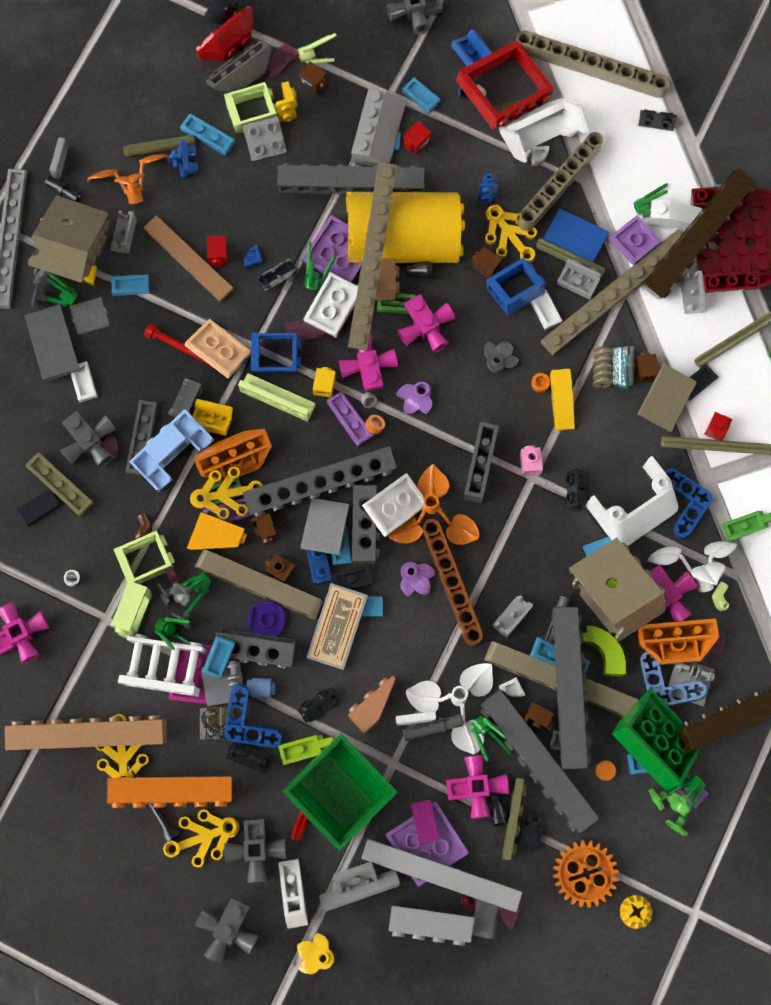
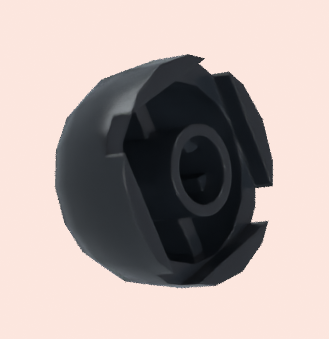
[204,0,238,25]

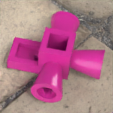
[398,294,455,353]
[339,334,398,391]
[649,565,697,622]
[0,603,50,664]
[446,755,509,819]

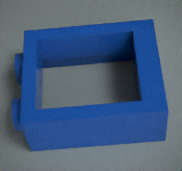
[486,257,546,315]
[251,333,301,373]

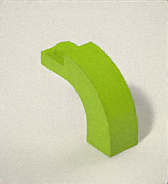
[579,625,626,677]

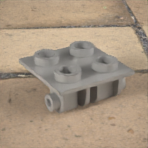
[242,116,287,161]
[201,661,245,706]
[666,662,715,707]

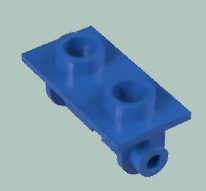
[477,174,498,203]
[306,550,332,585]

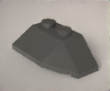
[206,40,272,92]

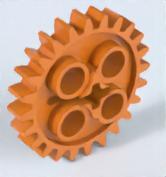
[552,840,619,908]

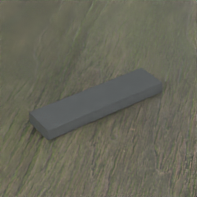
[125,400,159,476]

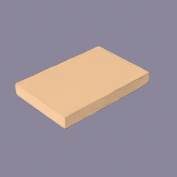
[185,319,251,379]

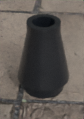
[407,261,434,279]
[489,795,509,827]

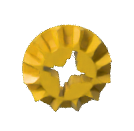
[620,895,653,929]

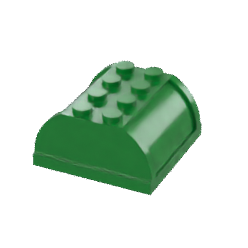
[282,733,398,851]

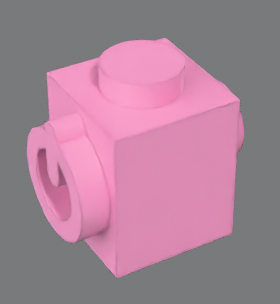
[520,445,543,476]

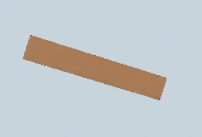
[143,215,233,302]

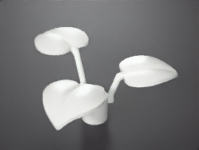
[647,541,737,592]
[406,664,493,755]

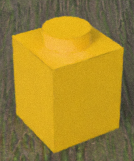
[313,367,336,398]

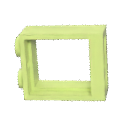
[224,82,278,134]
[114,531,175,584]
[111,581,153,638]

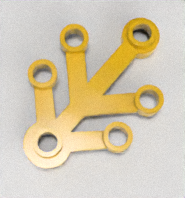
[485,205,537,263]
[190,467,263,520]
[96,714,149,778]
[163,809,239,868]

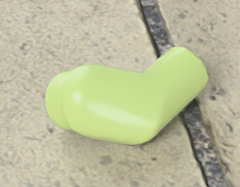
[712,582,729,611]

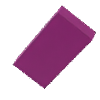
[411,800,439,844]

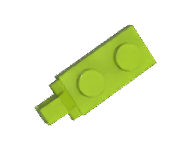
[278,735,334,766]

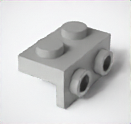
[557,259,601,300]

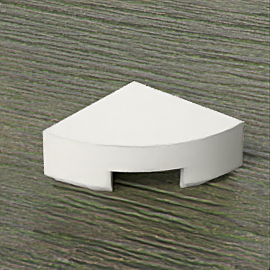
[531,146,549,166]
[499,677,525,698]

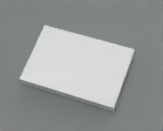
[303,272,358,338]
[362,473,424,537]

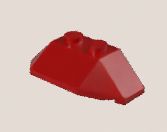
[196,6,254,61]

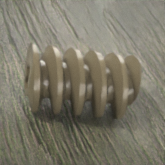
[592,346,617,388]

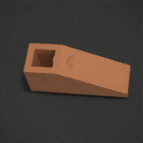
[348,676,395,734]

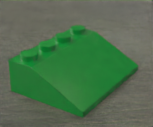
[612,688,703,791]

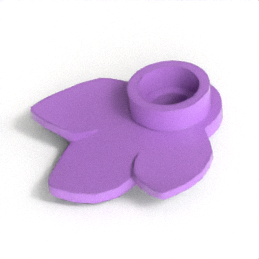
[396,382,432,414]
[400,562,436,596]

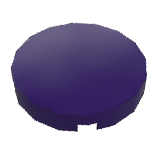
[247,601,286,637]

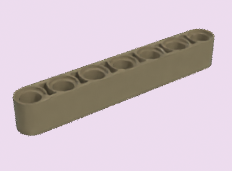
[518,132,603,231]
[195,549,324,620]

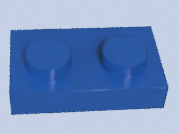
[451,29,492,66]

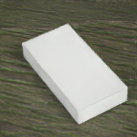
[531,289,562,330]
[71,361,98,403]
[396,711,436,726]

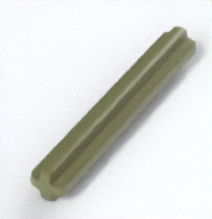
[123,135,195,156]
[536,238,605,277]

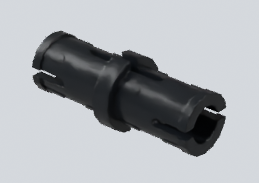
[45,175,82,202]

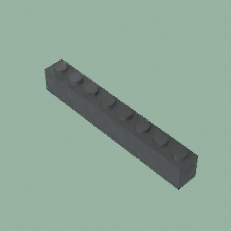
[277,163,424,194]
[552,607,591,770]
[480,690,599,834]

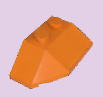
[193,429,272,482]
[638,619,719,665]

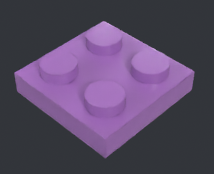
[609,215,662,265]

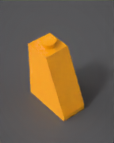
[187,512,247,550]

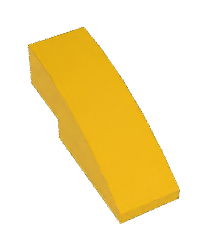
[550,369,574,431]

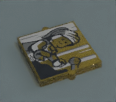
[197,707,234,740]

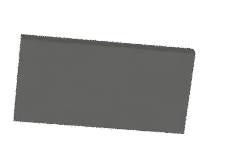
[24,304,80,382]

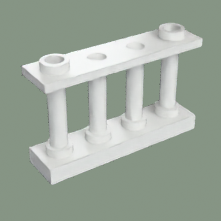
[118,634,208,697]

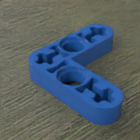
[665,468,712,539]
[224,684,282,748]

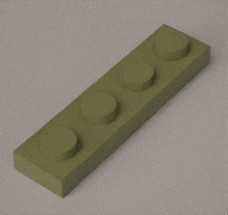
[25,452,94,517]
[502,778,527,861]

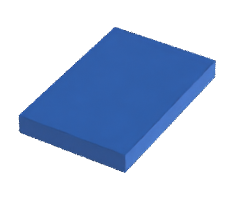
[543,208,609,262]

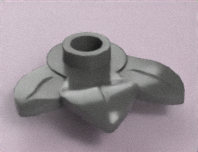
[484,341,519,372]

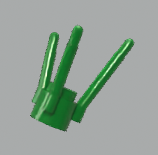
[633,183,668,217]
[304,241,336,290]
[155,615,191,650]
[471,715,512,761]

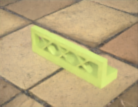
[238,373,316,422]

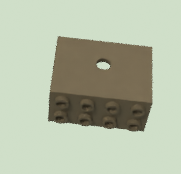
[28,196,110,283]
[569,537,666,642]

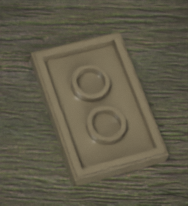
[637,364,697,432]

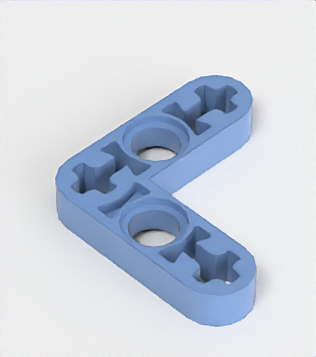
[640,652,707,706]

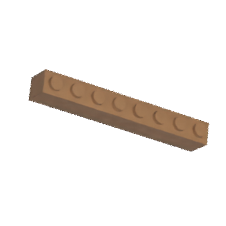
[5,715,167,750]

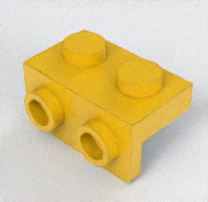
[276,81,298,122]
[192,399,233,436]

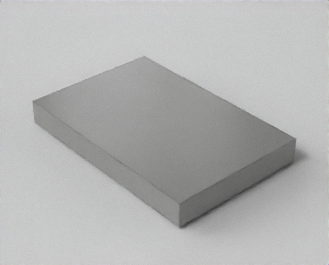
[301,498,349,555]

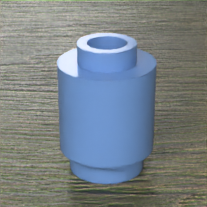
[246,678,276,698]

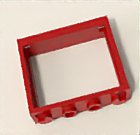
[456,40,554,130]

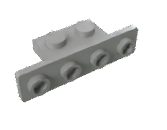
[319,862,400,912]

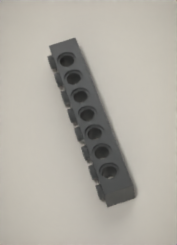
[242,446,397,517]

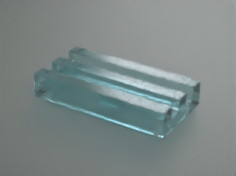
[613,347,628,389]

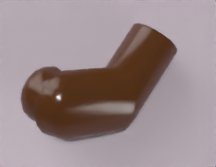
[135,513,152,539]

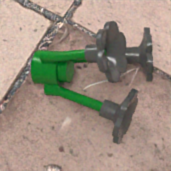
[31,268,78,307]
[157,572,211,630]

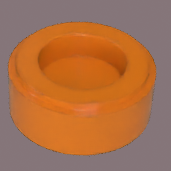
[531,373,551,393]
[365,415,385,434]
[595,761,616,781]

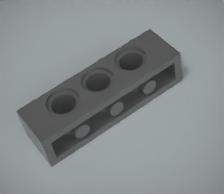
[463,422,499,504]
[352,485,380,565]
[216,628,297,669]

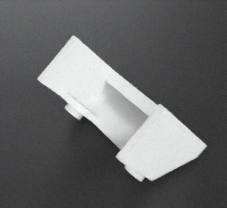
[498,98,589,163]
[586,456,678,546]

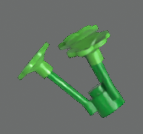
[648,775,706,836]

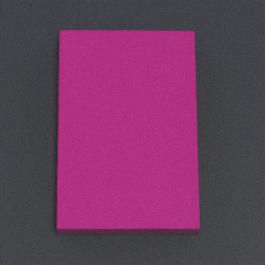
[169,641,212,705]

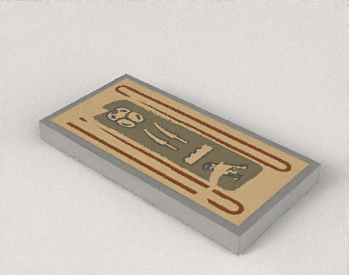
[306,583,368,670]

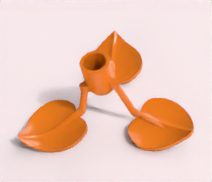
[87,154,169,204]
[388,464,479,545]

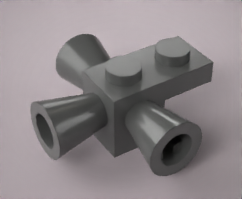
[387,0,443,34]
[59,411,117,468]
[224,819,287,883]
[195,898,259,964]

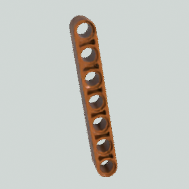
[423,519,483,647]

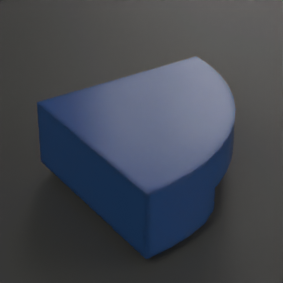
[244,245,263,269]

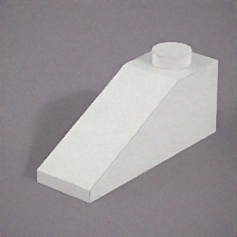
[650,200,703,227]
[279,859,308,928]

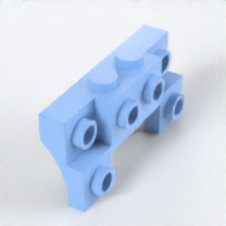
[129,409,214,492]

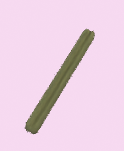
[694,311,771,368]
[661,436,771,455]

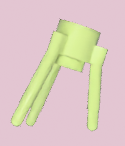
[298,33,337,63]

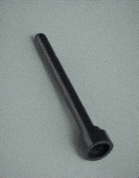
[127,760,181,843]

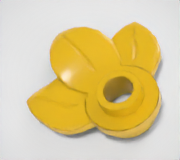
[297,933,334,974]

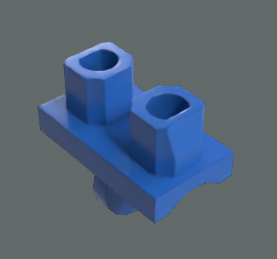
[167,140,198,179]

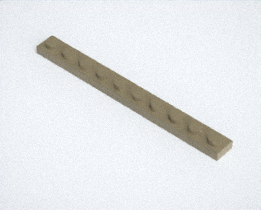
[348,162,397,351]
[541,229,683,356]

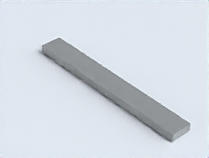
[0,169,27,309]
[361,839,523,912]

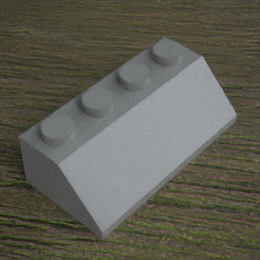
[351,88,405,167]
[389,906,474,946]

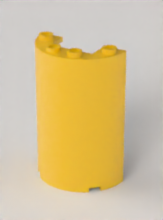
[346,192,465,263]

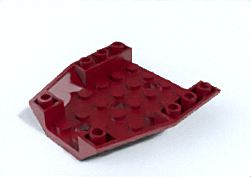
[690,186,771,293]

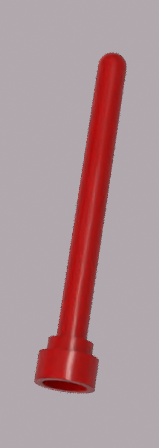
[144,323,211,366]

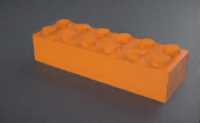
[107,777,232,808]

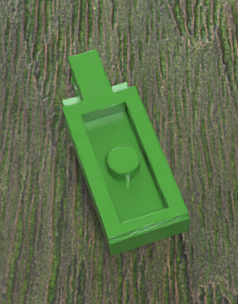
[722,510,771,542]

